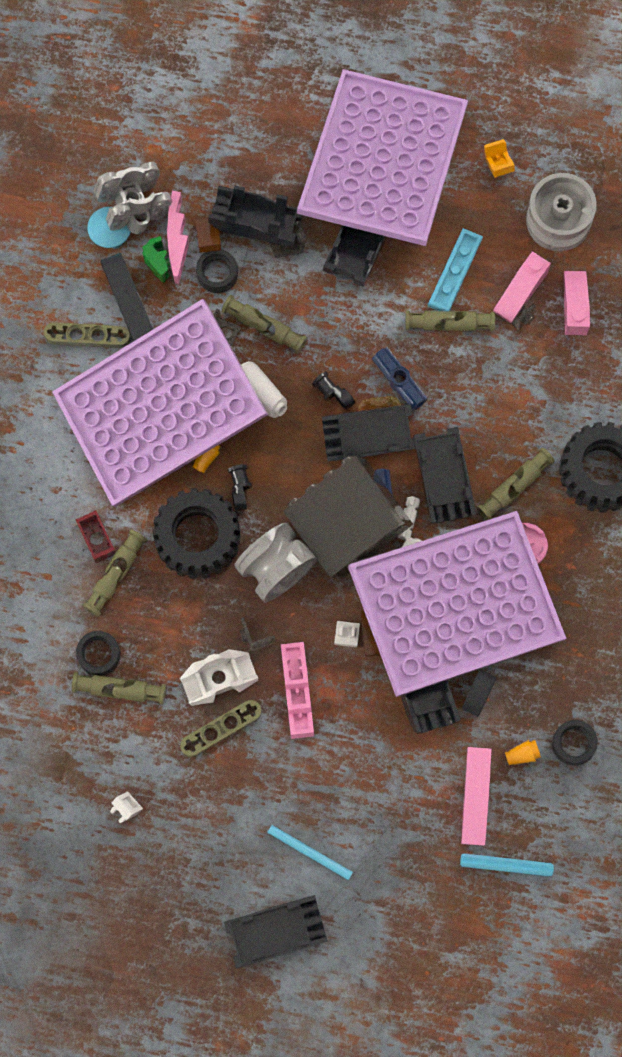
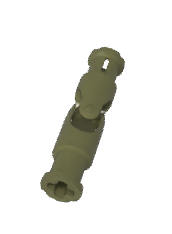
[221,295,308,354]
[405,311,495,331]
[476,448,555,521]
[82,529,148,617]
[72,672,167,705]

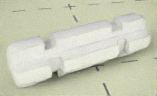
[397,496,420,540]

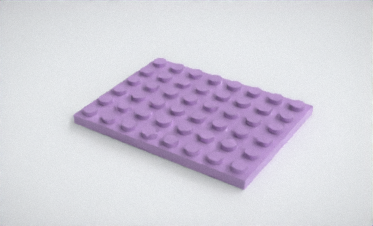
[297,69,468,246]
[53,299,268,507]
[348,511,566,697]

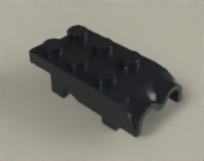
[208,185,303,247]
[323,225,388,287]
[322,404,416,462]
[413,427,476,523]
[401,680,461,734]
[224,895,328,969]

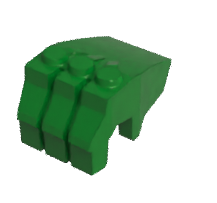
[142,236,171,283]

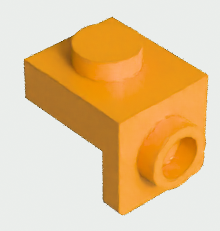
[484,139,515,178]

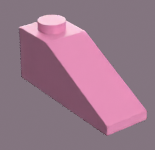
[493,251,551,323]
[564,271,590,335]

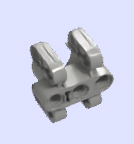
[94,162,172,234]

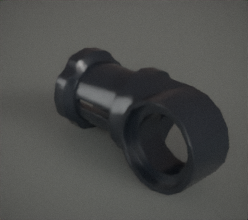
[311,371,356,410]
[228,464,252,512]

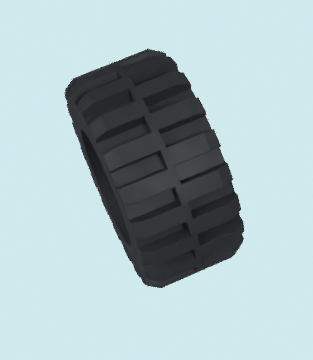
[559,422,622,513]
[153,488,241,579]

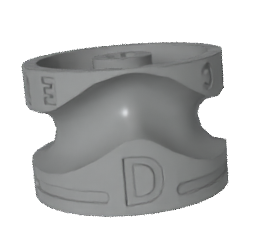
[526,173,597,251]
[234,523,317,603]

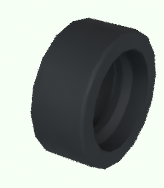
[196,249,238,293]
[76,631,121,676]
[462,670,496,717]
[552,720,598,766]

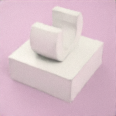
[334,621,360,648]
[110,792,143,823]

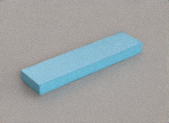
[428,228,483,311]

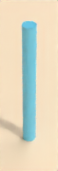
[267,825,353,880]

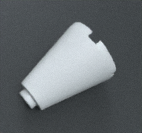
[241,361,287,418]

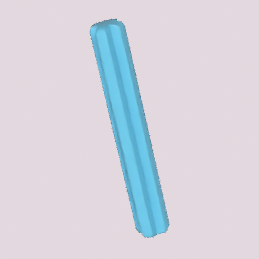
[460,854,554,876]

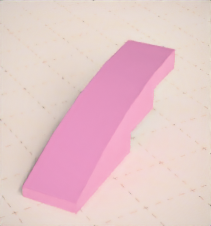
[167,191,189,284]
[281,642,314,739]
[461,747,491,846]

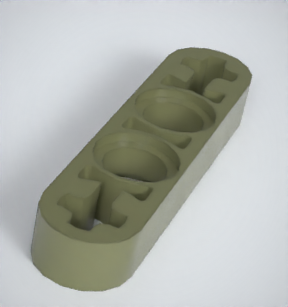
[44,322,131,348]
[180,700,261,758]

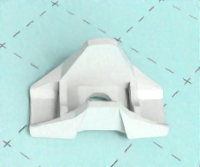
[180,649,258,706]

